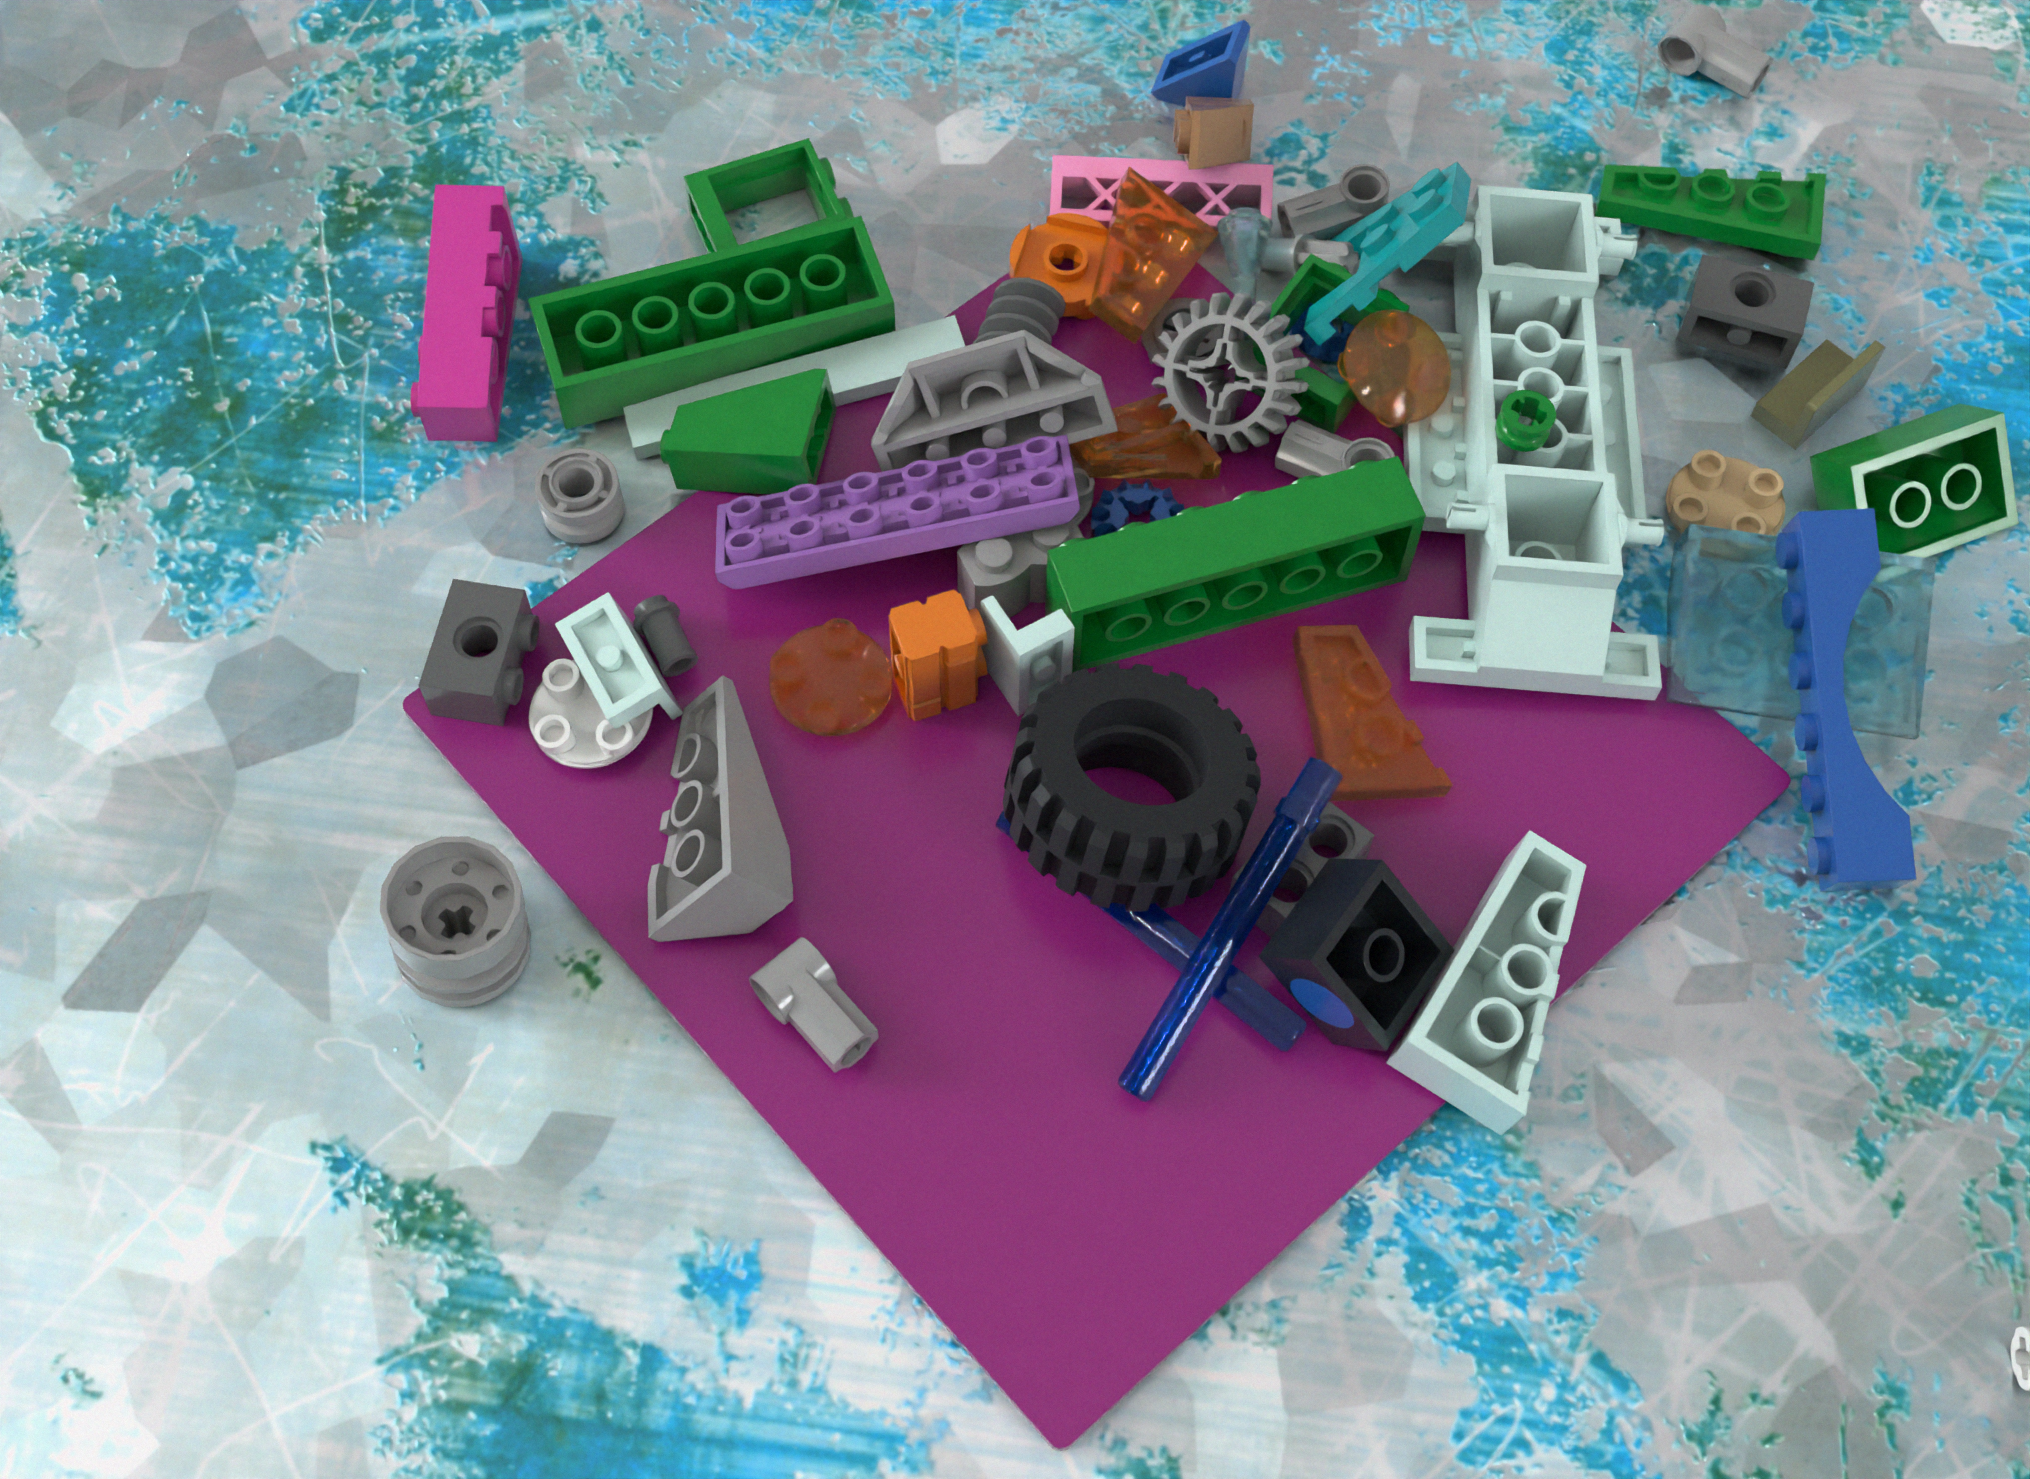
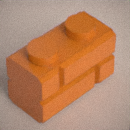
[888,589,988,721]

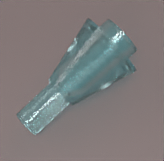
[1217,207,1273,306]

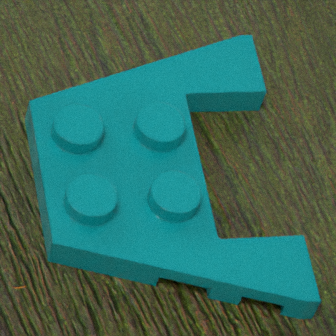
[1304,162,1471,346]

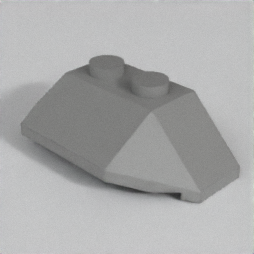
[871,330,1118,472]

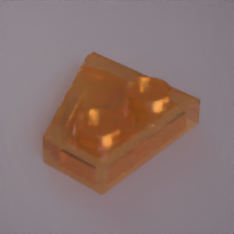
[1069,392,1222,480]

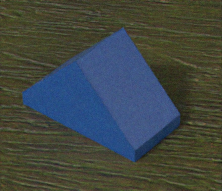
[1151,20,1251,107]

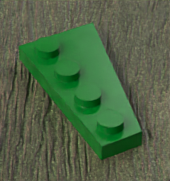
[1595,164,1826,261]

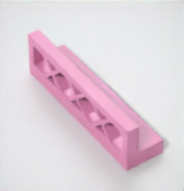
[1050,155,1274,234]

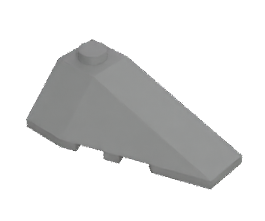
[648,675,793,942]

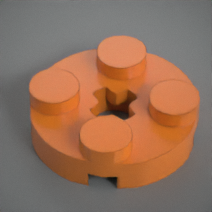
[1009,213,1122,320]

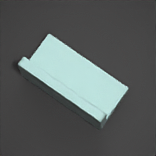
[555,592,683,729]
[980,595,1075,716]

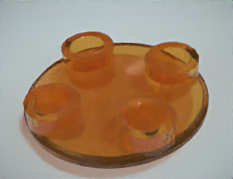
[1337,310,1451,428]
[769,618,893,736]

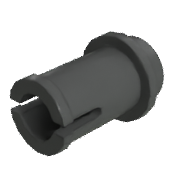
[633,595,698,677]

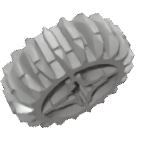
[1151,292,1310,453]

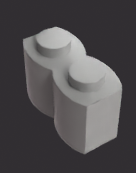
[957,519,1084,618]

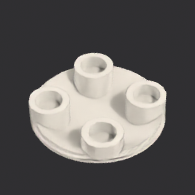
[529,658,653,769]

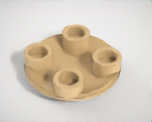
[1666,450,1785,553]

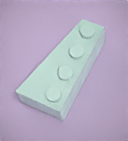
[1386,830,1586,1135]

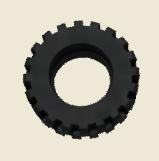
[1003,663,1261,911]

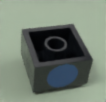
[1258,858,1455,1051]

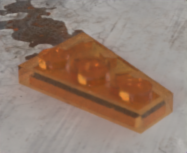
[1089,166,1219,344]
[1292,625,1453,802]

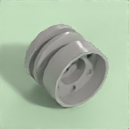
[380,836,531,1007]

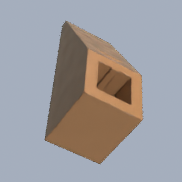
[1173,96,1254,170]

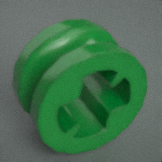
[1495,390,1556,452]

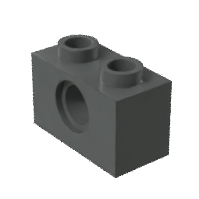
[1676,254,1814,369]
[419,579,540,726]

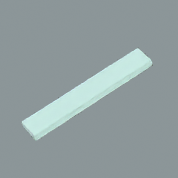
[623,315,965,460]

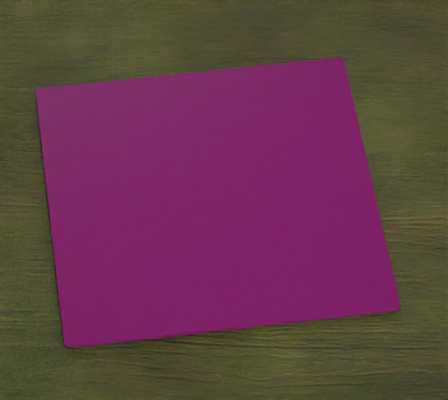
[403,198,1791,1451]

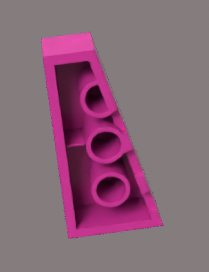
[410,184,523,442]

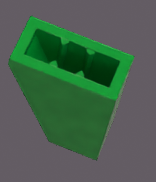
[660,368,837,494]

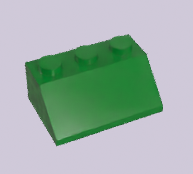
[1809,403,2019,576]

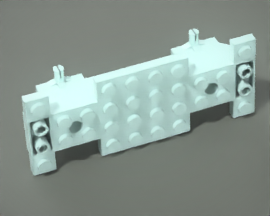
[1401,185,1664,700]

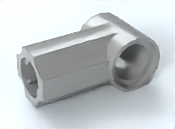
[1657,5,1774,99]
[1277,164,1390,240]
[1275,420,1395,478]
[749,937,878,1073]

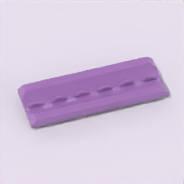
[715,434,1080,589]

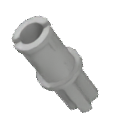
[1251,233,1359,275]

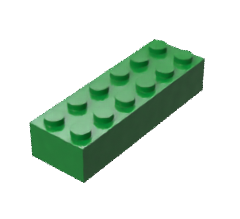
[528,216,896,430]
[1045,456,1426,673]

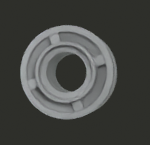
[535,448,624,544]

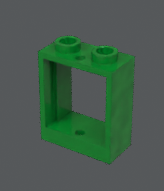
[684,138,854,253]
[1234,253,1410,434]

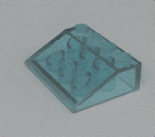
[1667,524,1936,740]

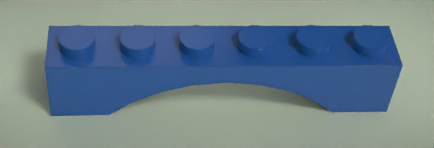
[1776,508,1916,892]

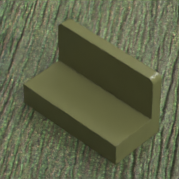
[1750,339,1886,450]

